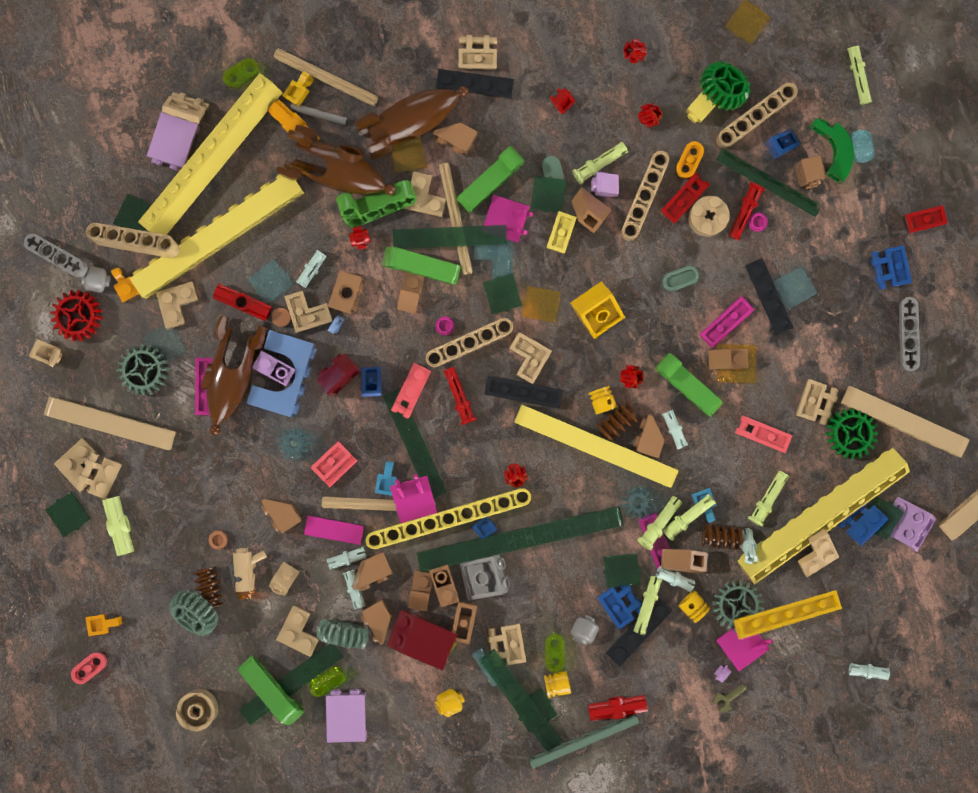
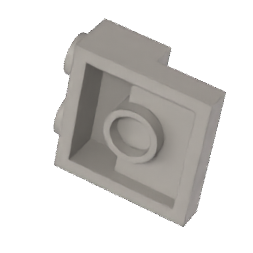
[459,554,510,601]

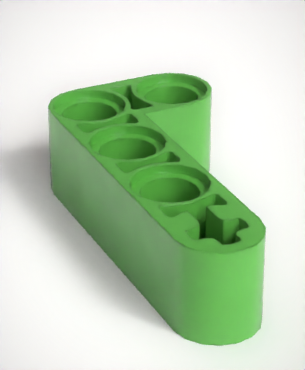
[456,146,524,213]
[336,180,417,228]
[381,247,461,285]
[655,353,723,417]
[237,655,305,725]

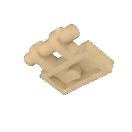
[458,35,497,70]
[162,92,210,124]
[796,379,839,426]
[75,452,122,499]
[487,623,526,667]

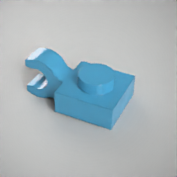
[375,461,397,496]
[692,488,717,523]

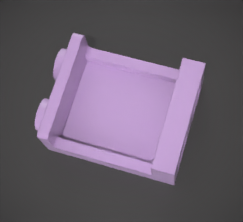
[147,112,201,172]
[326,689,367,743]

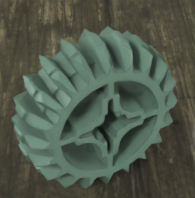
[117,344,170,396]
[712,580,765,633]
[168,590,219,637]
[317,619,369,649]

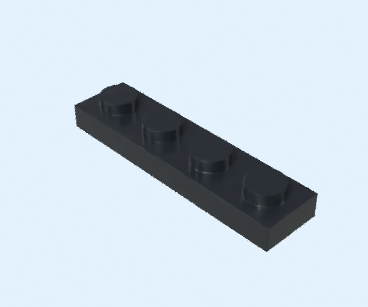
[436,69,514,99]
[745,258,794,335]
[484,376,563,409]
[605,597,672,666]

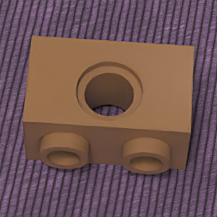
[794,155,826,189]
[328,270,365,315]
[452,600,477,644]

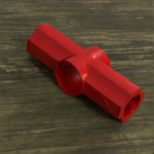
[213,283,272,322]
[587,694,648,721]

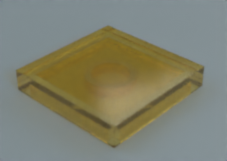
[716,344,757,383]

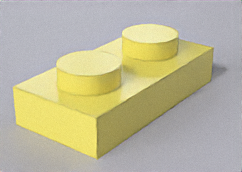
[546,211,577,254]

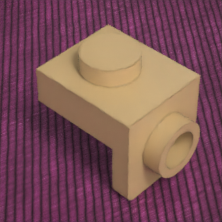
[29,338,62,367]
[269,562,300,596]

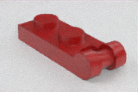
[660,172,710,224]

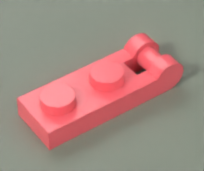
[391,363,431,419]
[735,415,793,453]

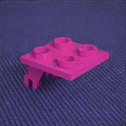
[482,195,533,243]
[390,474,437,523]
[716,627,773,671]

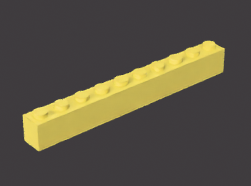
[138,73,283,235]
[130,174,304,299]
[737,448,910,585]

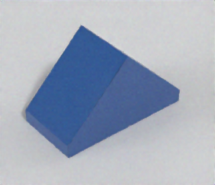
[765,129,801,160]
[361,366,383,397]

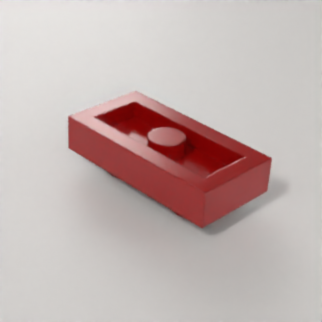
[904,205,948,234]

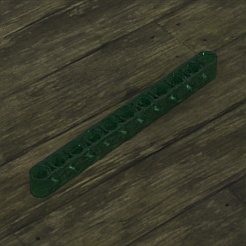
[416,506,624,572]

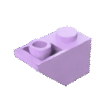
[591,172,619,197]
[252,351,296,386]

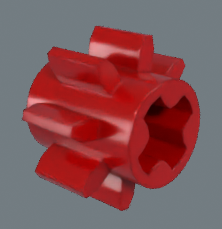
[623,39,647,64]
[638,103,662,128]
[349,226,371,250]
[620,365,644,388]
[503,463,528,488]

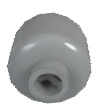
[81,266,110,292]
[571,615,599,646]

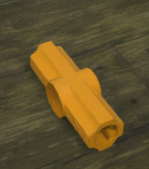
[268,99,321,141]

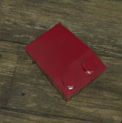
[317,353,362,397]
[387,610,458,670]

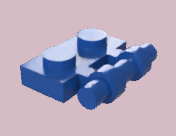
[871,245,912,290]
[838,501,889,546]
[597,579,642,629]

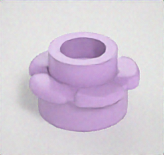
[714,665,731,683]

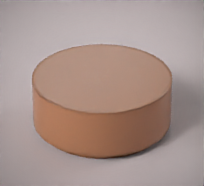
[271,308,291,327]
[208,530,229,550]

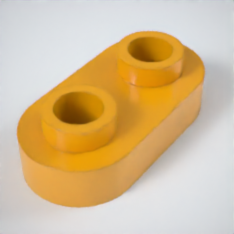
[676,141,704,179]

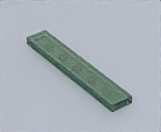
[716,148,820,217]
[393,225,508,249]
[383,388,447,498]
[239,644,344,725]
[479,648,562,752]

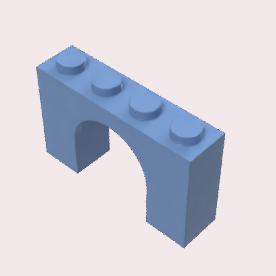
[246,330,317,417]

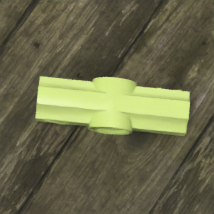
[102,496,134,556]

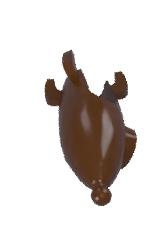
[355,86,469,160]
[276,125,396,195]
[202,315,267,435]

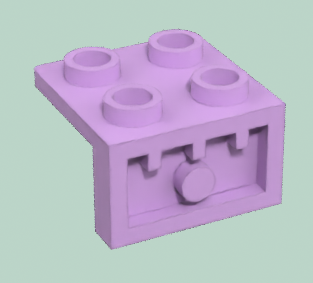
[879,497,936,552]

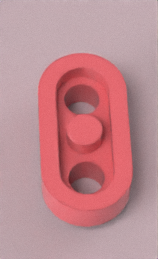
[71,652,107,684]

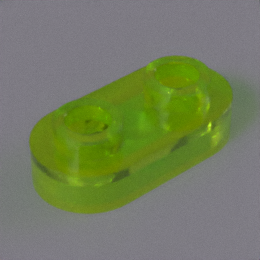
[223,58,259,88]
[545,633,565,673]
[309,667,346,697]

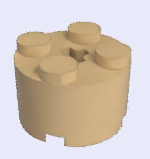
[688,196,729,237]
[176,689,218,731]

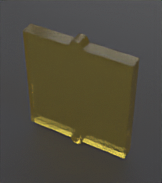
[725,0,770,45]
[391,136,427,173]
[522,286,560,323]

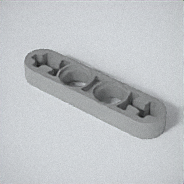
[24,234,88,278]
[899,297,920,372]

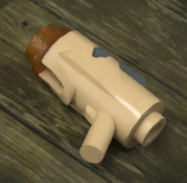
[229,548,267,599]

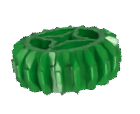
[699,61,751,111]
[825,408,878,460]

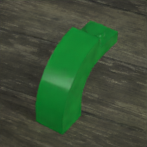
[809,118,854,184]

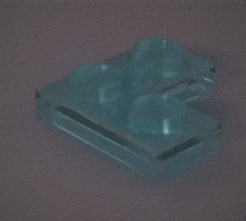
[474,240,513,280]

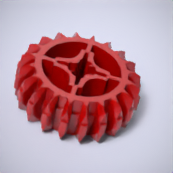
[50,290,103,342]

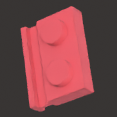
[310,441,358,488]

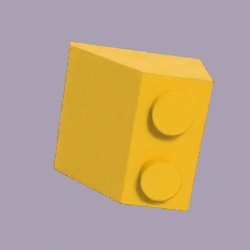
[570,281,625,339]

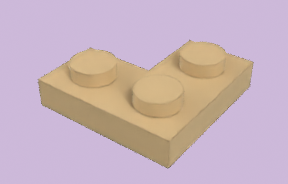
[405,171,446,218]
[156,281,199,329]
[284,291,333,333]
[509,332,552,384]
[54,438,96,492]
[798,529,839,577]
[276,605,319,657]

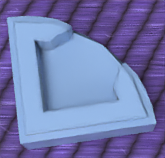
[328,315,344,335]

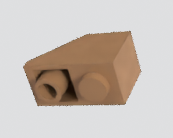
[433,123,478,155]
[571,187,612,233]
[633,415,665,458]
[261,498,303,533]
[661,549,708,574]
[352,552,392,591]
[429,564,460,607]
[360,599,392,645]

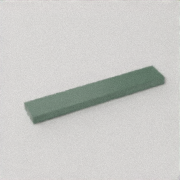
[530,714,639,768]

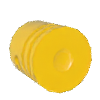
[588,385,617,415]
[678,590,711,623]
[544,671,571,698]

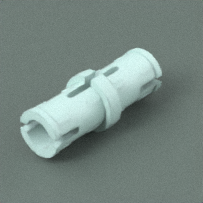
[296,250,327,288]
[662,410,688,449]
[742,528,757,564]
[327,547,367,570]
[656,566,695,592]
[343,569,366,610]
[849,663,890,680]

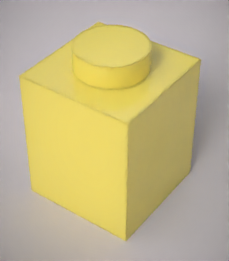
[686,91,716,124]

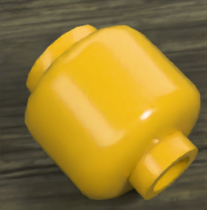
[434,688,464,717]

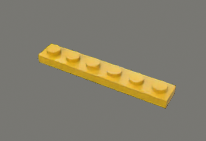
[733,590,842,639]

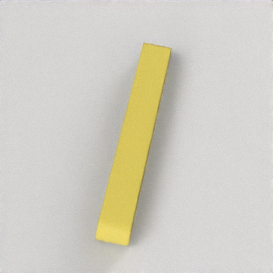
[514,405,679,488]
[366,488,531,549]

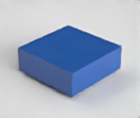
[471,517,498,541]

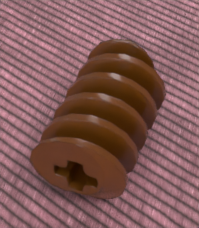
[596,401,639,441]
[701,523,743,551]
[192,567,223,607]

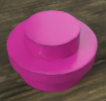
[748,213,768,232]
[435,316,455,336]

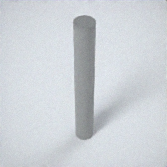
[290,103,347,125]

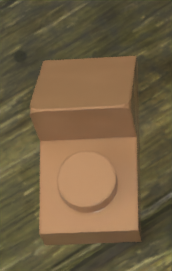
[397,272,425,314]
[708,349,748,370]
[408,570,432,611]

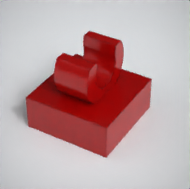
[550,88,576,115]

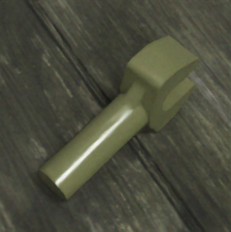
[712,684,747,712]

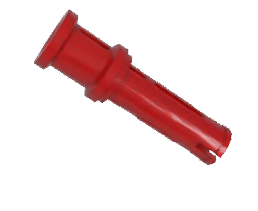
[728,182,765,240]
[444,367,477,425]

